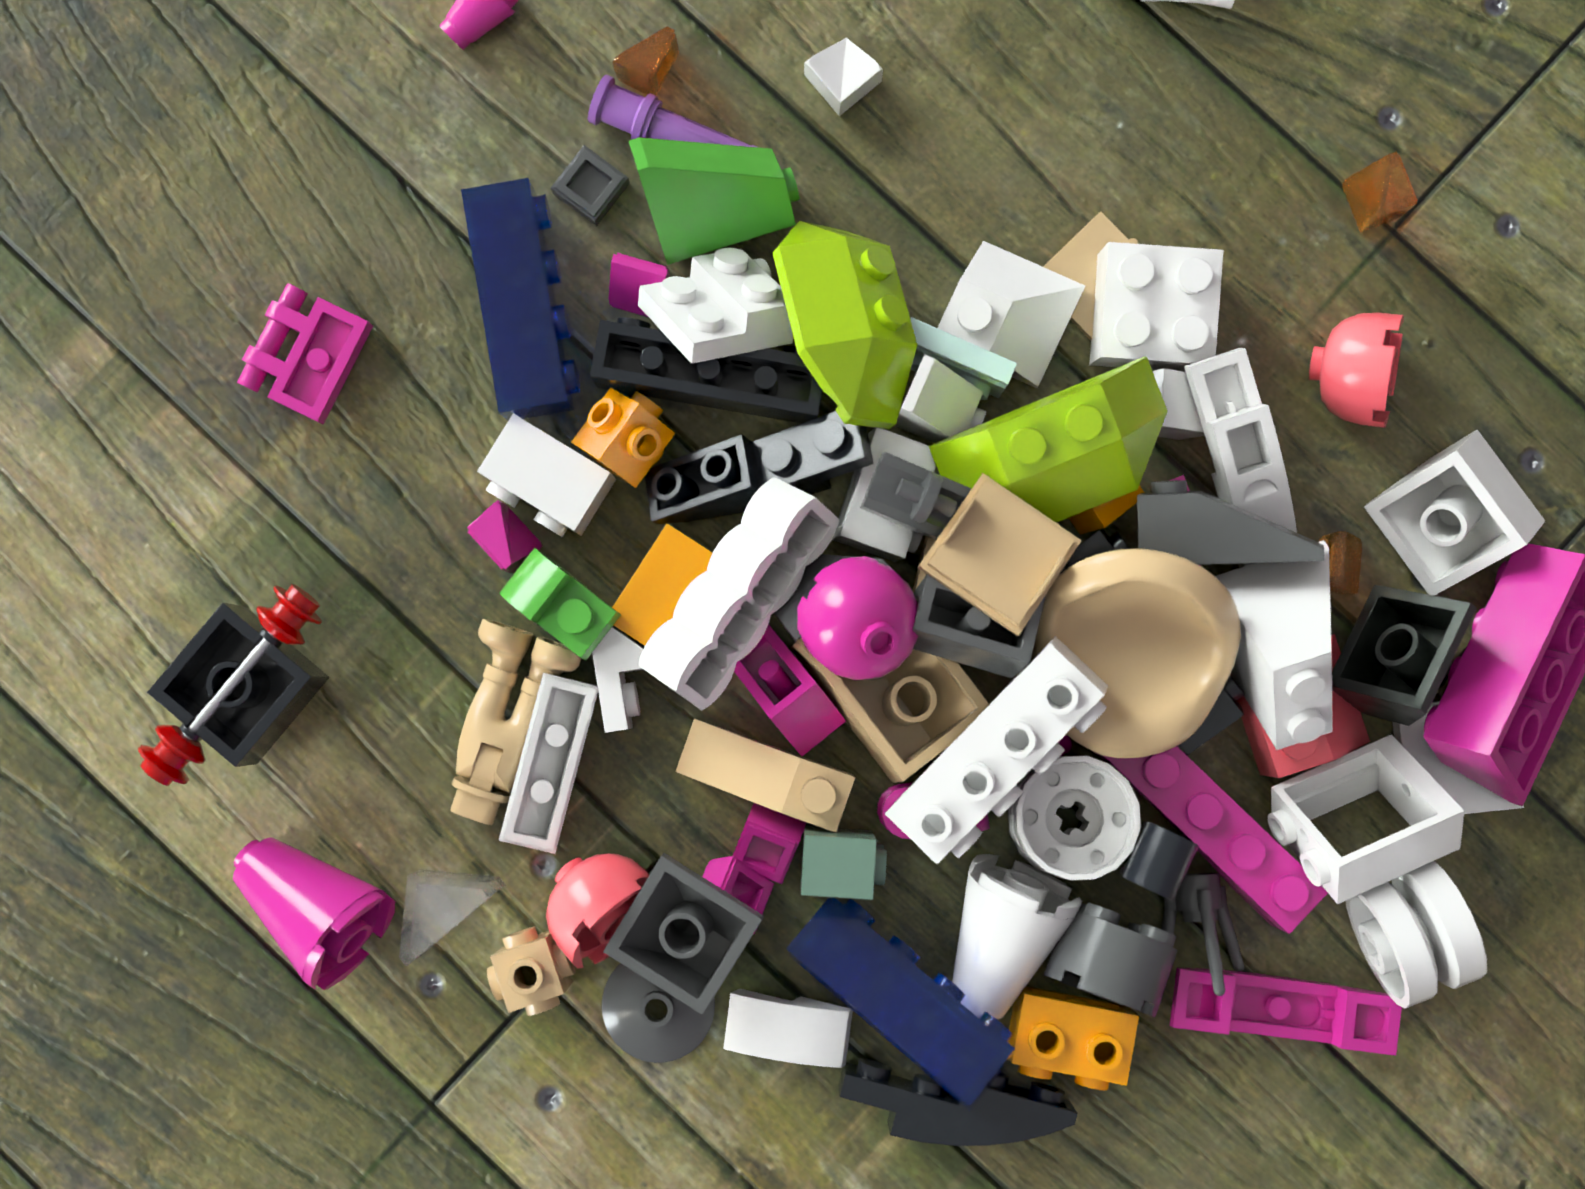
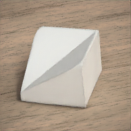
[804,38,883,116]

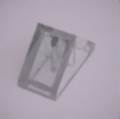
[399,869,506,966]

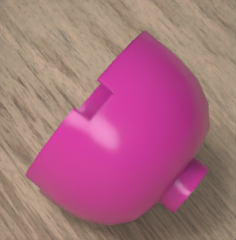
[798,556,918,680]

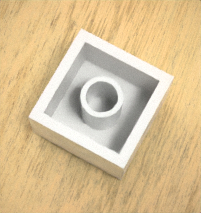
[1089,242,1223,372]

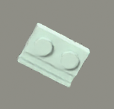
[911,317,1017,400]

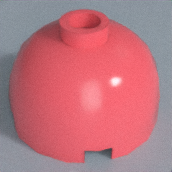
[1309,313,1404,428]
[546,854,649,968]

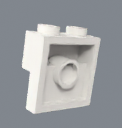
[638,248,793,364]

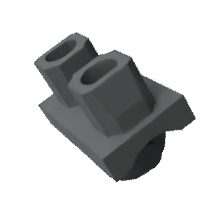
[860,452,971,540]

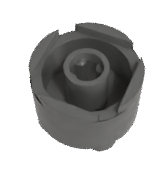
[1044,903,1178,1018]

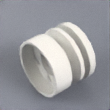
[1008,756,1141,880]

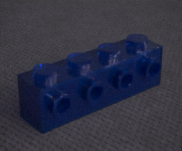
[461,178,580,421]
[786,897,1015,1111]

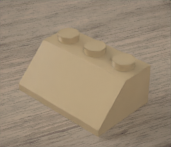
[790,638,989,783]

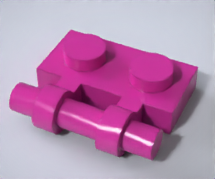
[237,283,373,425]

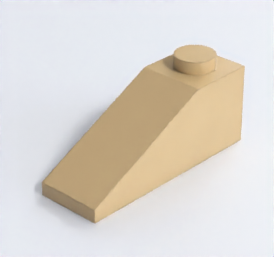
[675,719,855,832]

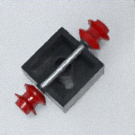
[138,584,330,786]

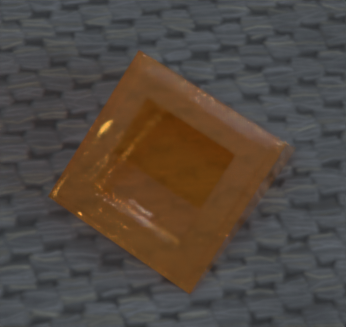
[612,26,679,95]
[1319,531,1362,595]

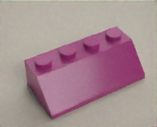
[1423,543,1585,806]

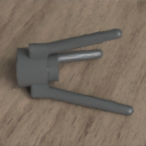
[1160,873,1244,1004]

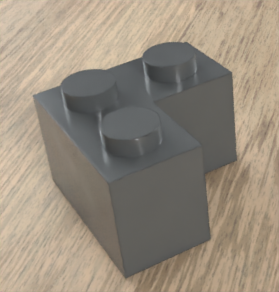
[913,574,1046,678]

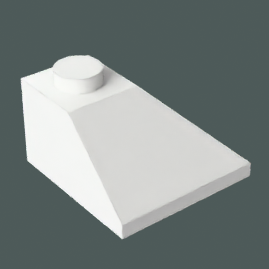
[937,241,1085,389]

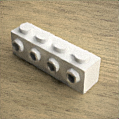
[885,636,1108,864]

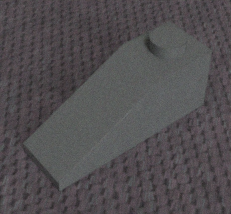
[1137,480,1325,565]

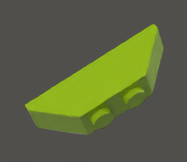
[773,221,918,429]
[928,356,1168,523]

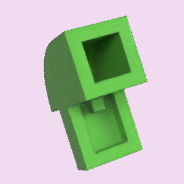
[499,547,621,660]

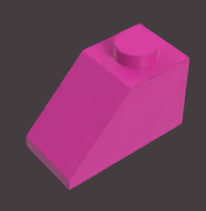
[734,624,846,757]

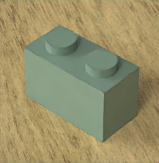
[801,826,887,900]

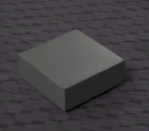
[550,145,630,226]

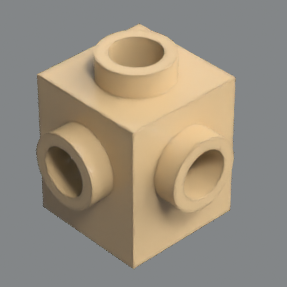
[487,926,575,1016]

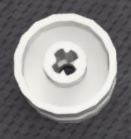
[1346,861,1487,1009]

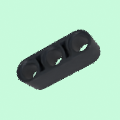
[1119,821,1199,901]

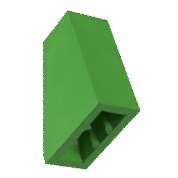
[629,137,800,265]

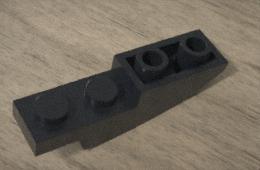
[645,411,874,525]
[838,1058,1078,1146]

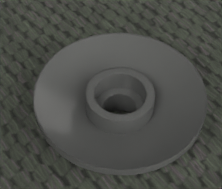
[602,963,715,1063]

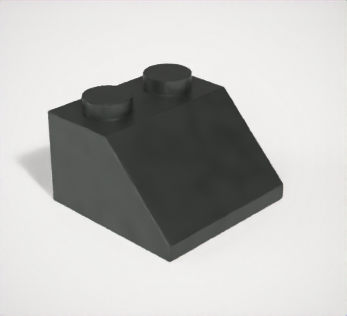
[1332,584,1477,726]

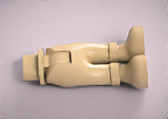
[450,619,581,825]

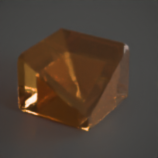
[1342,151,1418,233]

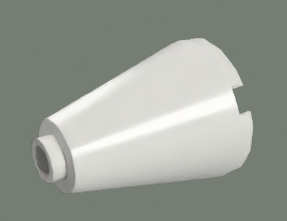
[951,854,1082,1023]

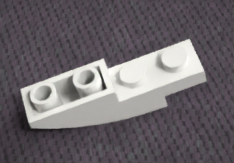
[1184,348,1297,568]

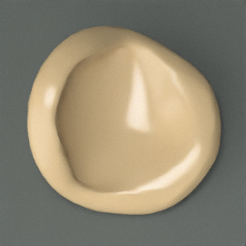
[1031,549,1241,758]

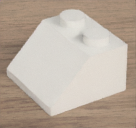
[1364,430,1545,596]

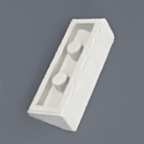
[499,673,598,854]

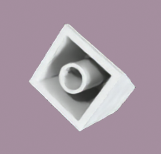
[1215,540,1333,750]

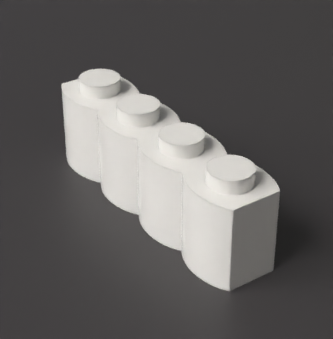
[639,477,839,710]

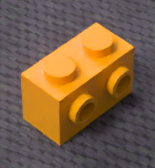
[1005,986,1139,1090]

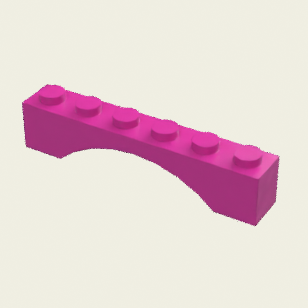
[1094,746,1328,934]

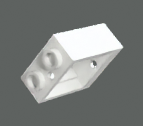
[1268,734,1464,904]

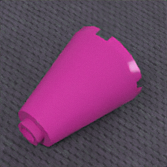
[233,837,395,990]

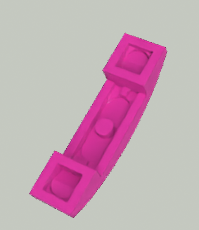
[1169,967,1402,1056]

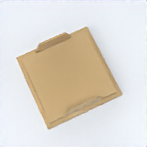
[918,473,1082,636]

